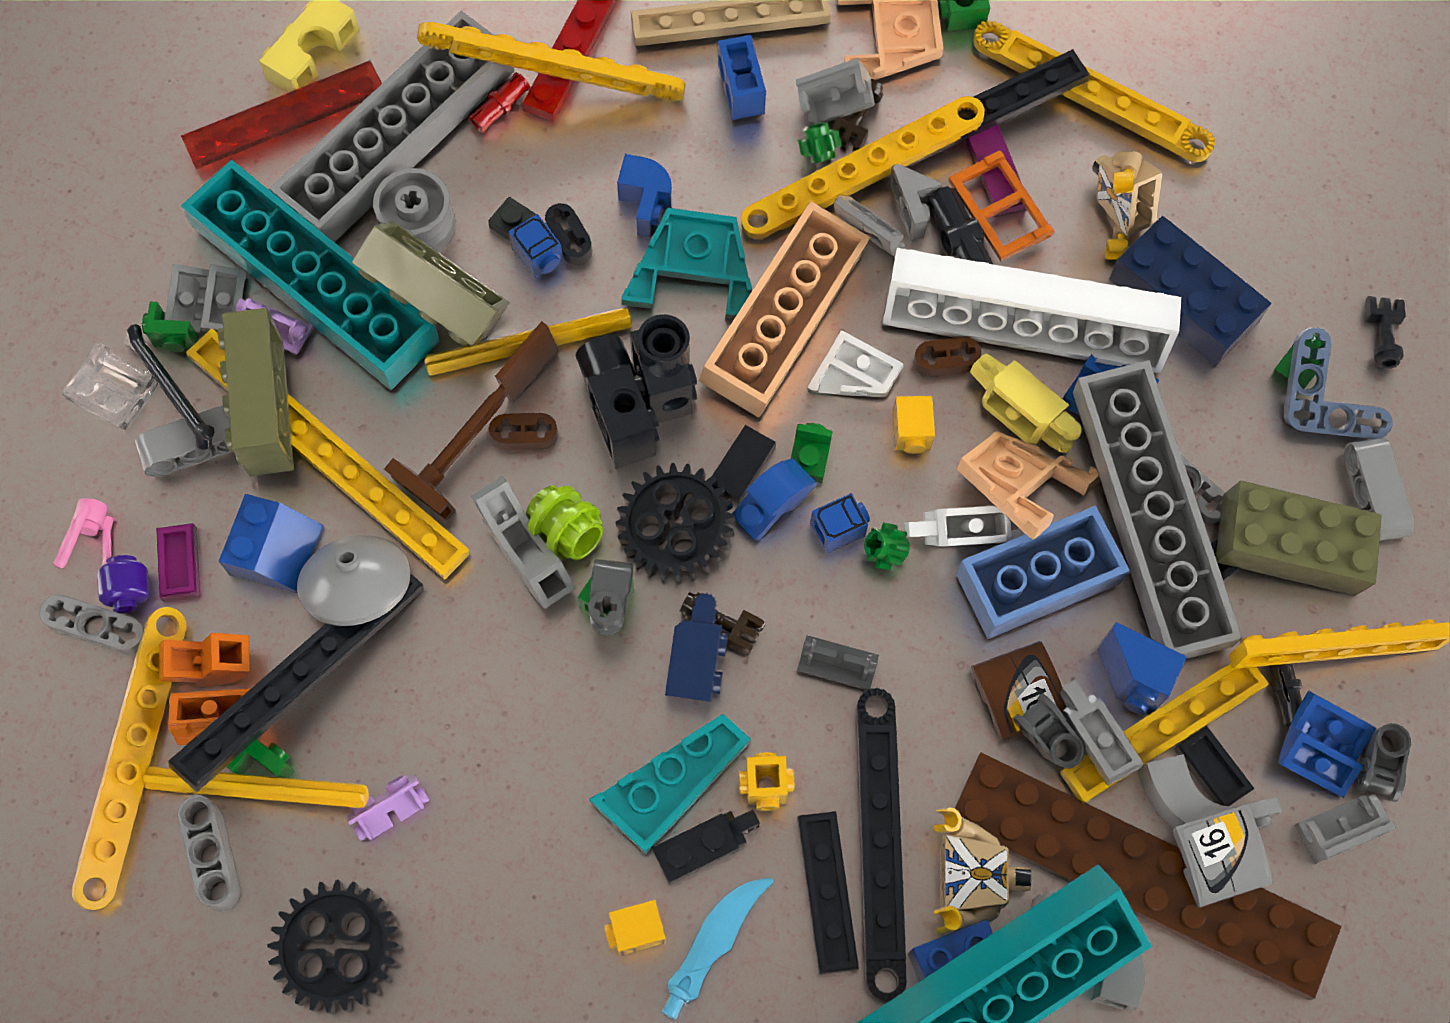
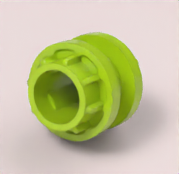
[526,485,603,560]

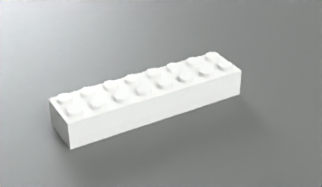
[882,248,1181,374]

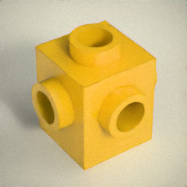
[739,752,794,811]

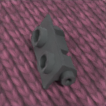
[797,635,879,690]

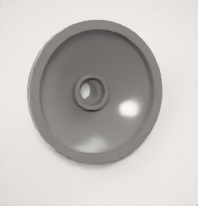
[297,535,410,626]

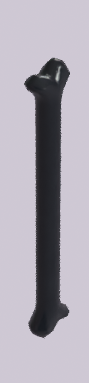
[125,324,215,451]

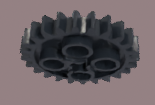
[616,463,736,581]
[267,880,401,1014]

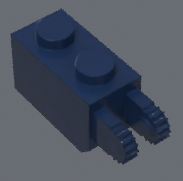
[665,593,728,702]

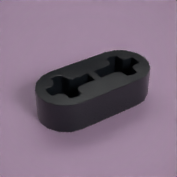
[545,203,593,266]

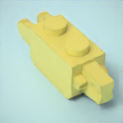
[970,353,1082,454]

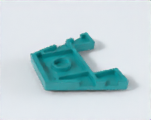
[621,208,752,320]

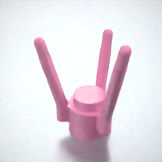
[53,498,114,568]

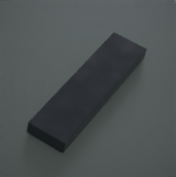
[797,811,859,975]

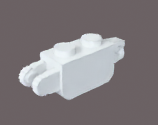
[904,505,1025,547]

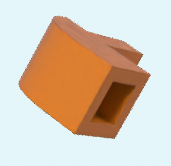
[159,633,250,687]

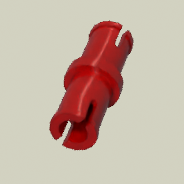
[468,72,530,134]

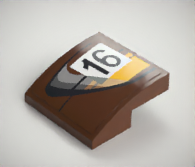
[971,641,1067,740]

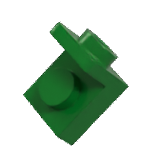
[790,423,833,483]

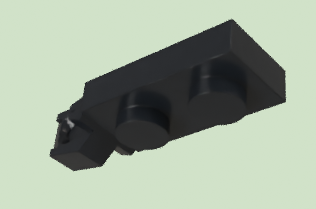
[652,810,761,885]

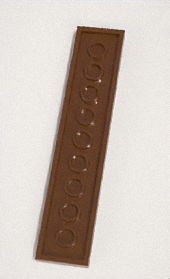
[955,752,1342,1000]

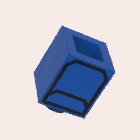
[508,214,563,278]
[810,493,870,554]

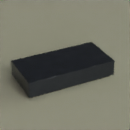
[711,425,776,504]
[1174,726,1255,806]

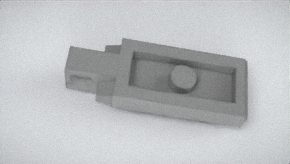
[1060,680,1143,786]

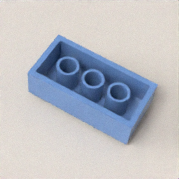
[956,505,1130,639]

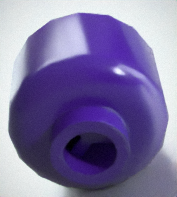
[97,555,149,613]

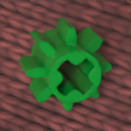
[797,122,842,163]
[864,522,910,570]

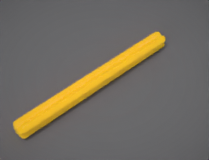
[424,308,632,375]
[143,766,369,808]

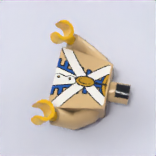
[1092,151,1162,260]
[933,808,1031,934]

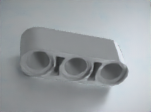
[135,406,233,477]
[1344,438,1414,541]
[178,795,241,912]

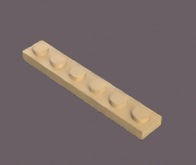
[631,0,831,46]

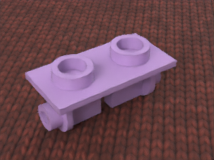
[236,298,313,355]
[347,774,429,841]

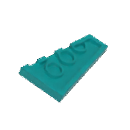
[589,714,751,854]

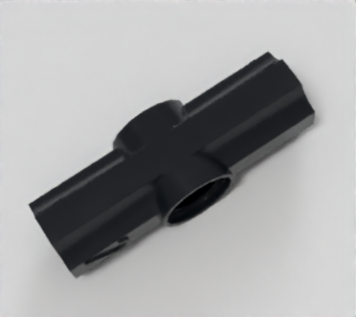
[927,186,993,264]

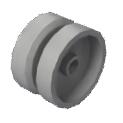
[373,168,456,253]

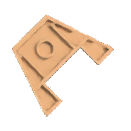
[837,0,943,80]
[957,431,1100,540]

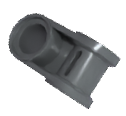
[588,559,633,636]
[1013,693,1085,768]
[1355,723,1411,802]

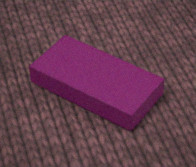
[156,523,200,601]

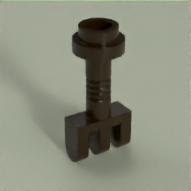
[833,79,883,151]
[680,592,765,655]

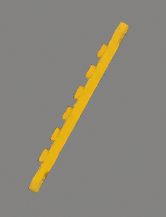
[973,20,1215,162]
[417,22,686,101]
[741,96,984,240]
[72,607,186,910]

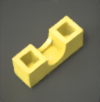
[259,0,359,99]

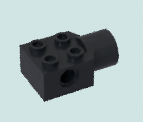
[629,314,697,423]
[575,335,660,469]

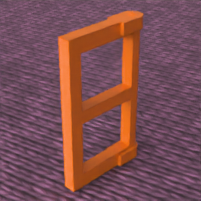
[948,151,1055,262]

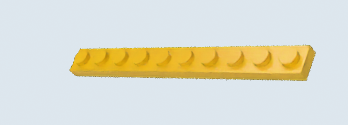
[186,328,470,580]

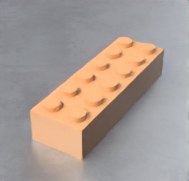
[699,201,871,418]

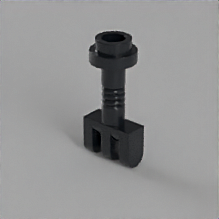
[1365,296,1406,369]

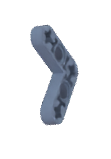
[1284,327,1393,439]

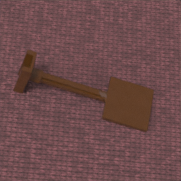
[384,321,559,521]

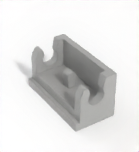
[796,58,875,125]
[1295,794,1396,864]

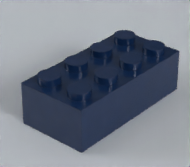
[1109,215,1272,367]

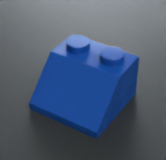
[219,494,324,594]
[1097,622,1187,715]

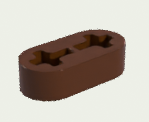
[913,337,981,377]
[489,413,558,450]

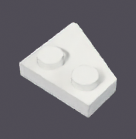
[807,330,903,397]

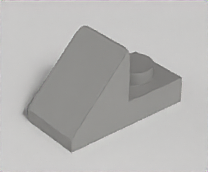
[889,164,942,241]

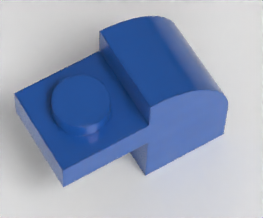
[617,154,672,238]
[732,459,818,540]

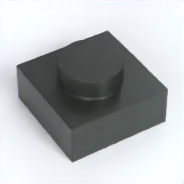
[488,196,536,241]

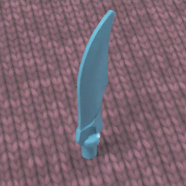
[661,878,774,1020]

